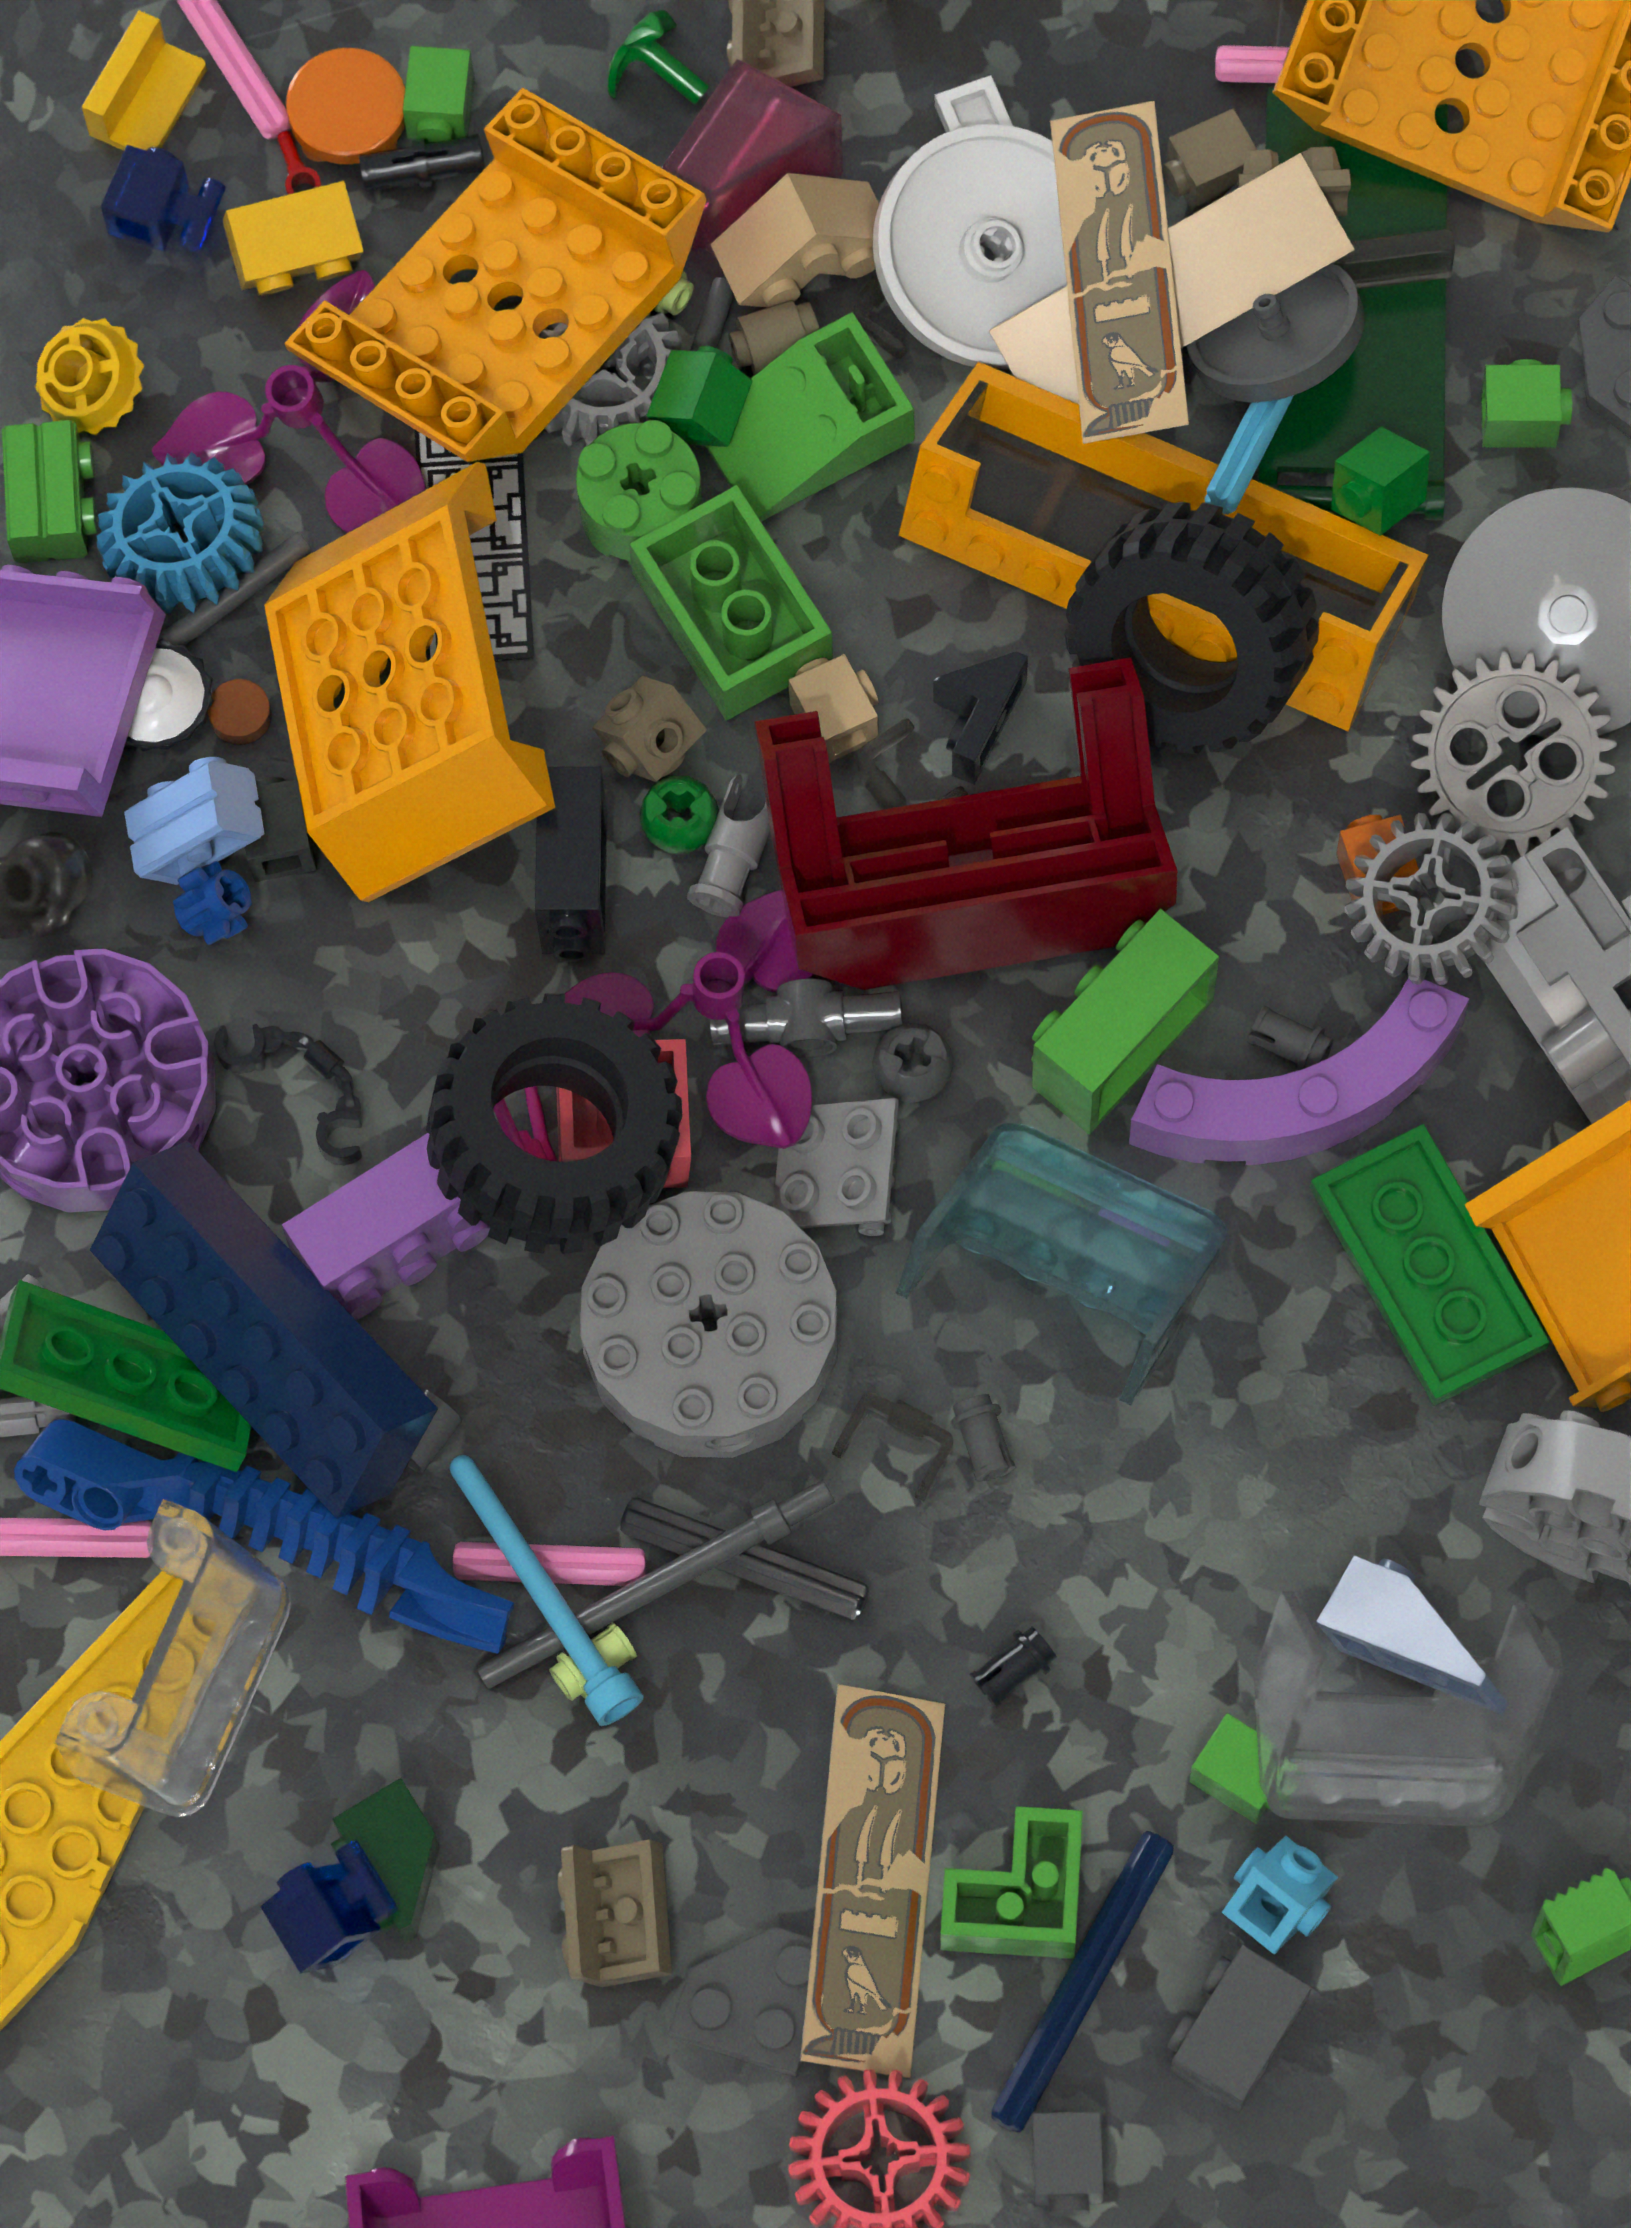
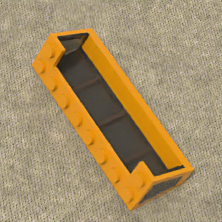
[898,361,1429,731]

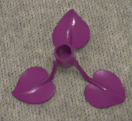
[152,270,426,533]
[564,890,815,1149]

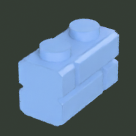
[124,757,265,885]

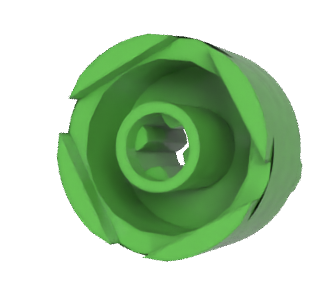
[576,420,702,565]

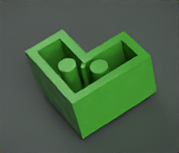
[941,1806,1083,1959]

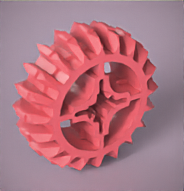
[788,2069,970,2228]

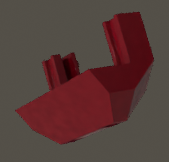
[754,657,1178,990]

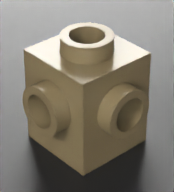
[592,676,707,782]

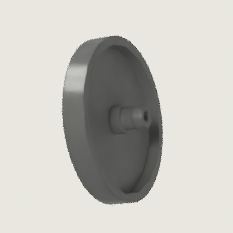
[1187,263,1365,402]

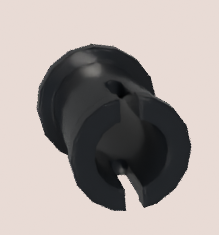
[970,1626,1057,1708]

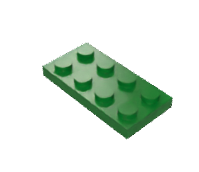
[1309,1124,1550,1406]
[0,1280,251,1472]

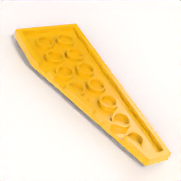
[0,1526,255,2031]

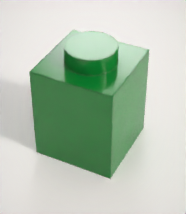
[646,346,752,447]
[1331,426,1430,536]

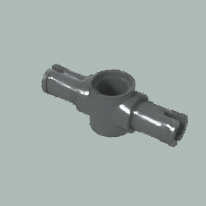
[710,979,904,1058]

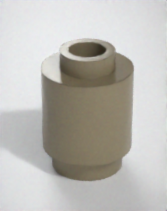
[728,300,819,376]

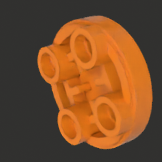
[286,48,405,165]

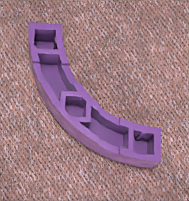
[1129,978,1470,1165]

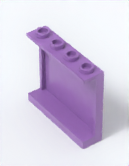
[0,565,166,817]

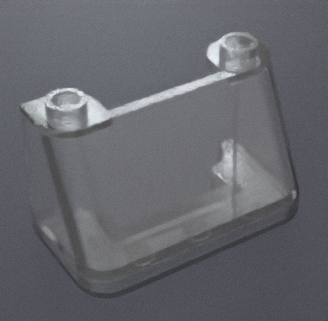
[55,1499,291,1817]

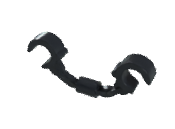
[214,1024,362,1166]

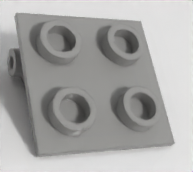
[773,1098,899,1236]

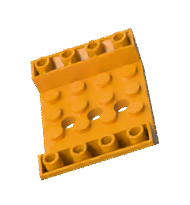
[1272,0,1631,233]
[284,87,707,462]
[264,462,556,902]

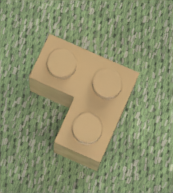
[710,173,879,308]

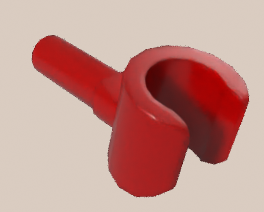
[277,131,321,195]

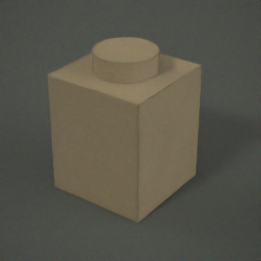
[1162,108,1257,213]

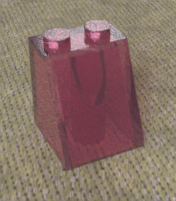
[661,59,843,255]

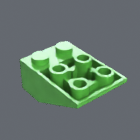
[705,312,915,522]

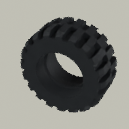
[1065,502,1319,754]
[426,993,683,1254]

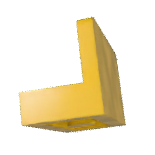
[82,10,207,162]

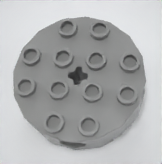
[580,1191,838,1458]
[1479,1411,1631,1590]

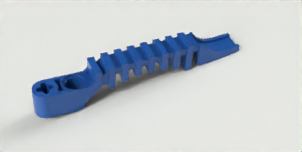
[14,1419,514,1654]

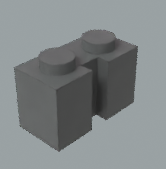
[1167,1945,1312,2113]

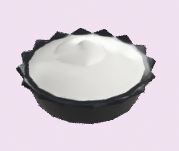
[125,638,214,751]

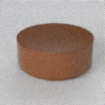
[207,679,272,745]

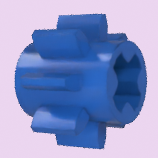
[173,861,252,945]

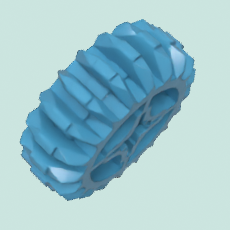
[96,452,264,615]

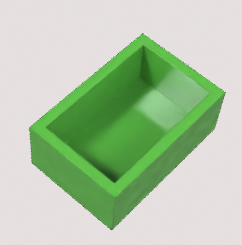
[1031,908,1219,1135]

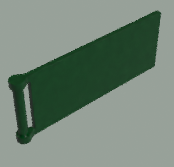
[1258,87,1448,521]

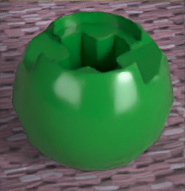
[639,776,719,854]

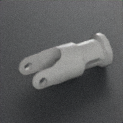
[687,774,770,918]

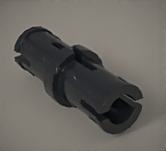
[359,133,485,193]

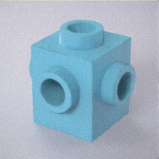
[1222,1836,1338,1954]

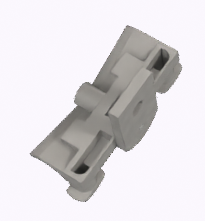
[1457,827,1631,1124]

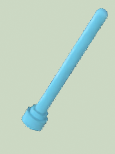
[450,1455,644,1726]

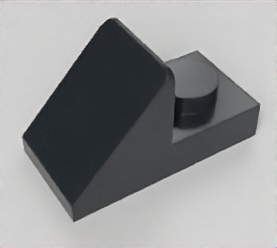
[933,651,1028,785]

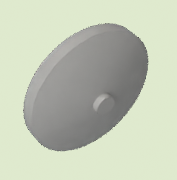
[1442,487,1631,738]

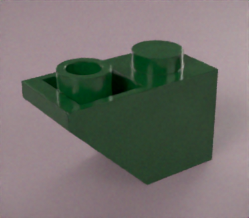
[330,1778,440,1944]

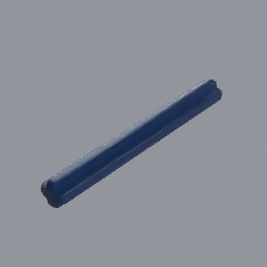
[991,1831,1174,2133]

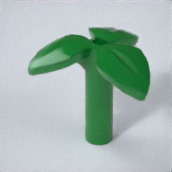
[607,10,710,105]

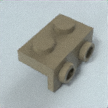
[727,0,824,94]
[558,1839,672,1987]

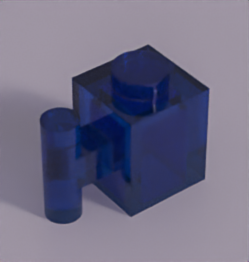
[100,145,226,253]
[260,1840,399,1974]

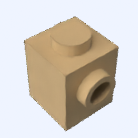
[788,654,879,762]

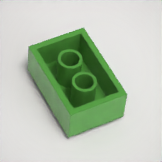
[629,485,833,721]

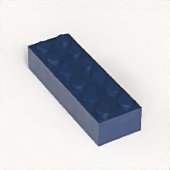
[90,1141,438,1519]

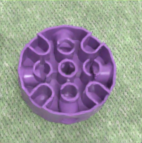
[0,948,216,1213]

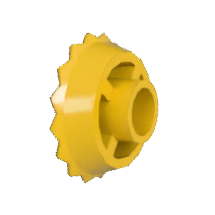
[35,318,144,435]

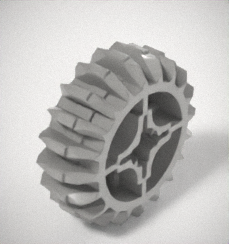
[539,312,682,447]
[1344,813,1519,985]

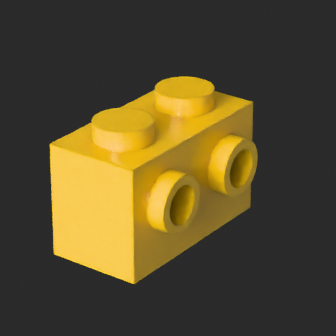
[222,181,364,296]

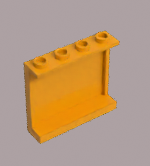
[1464,1100,1631,1412]

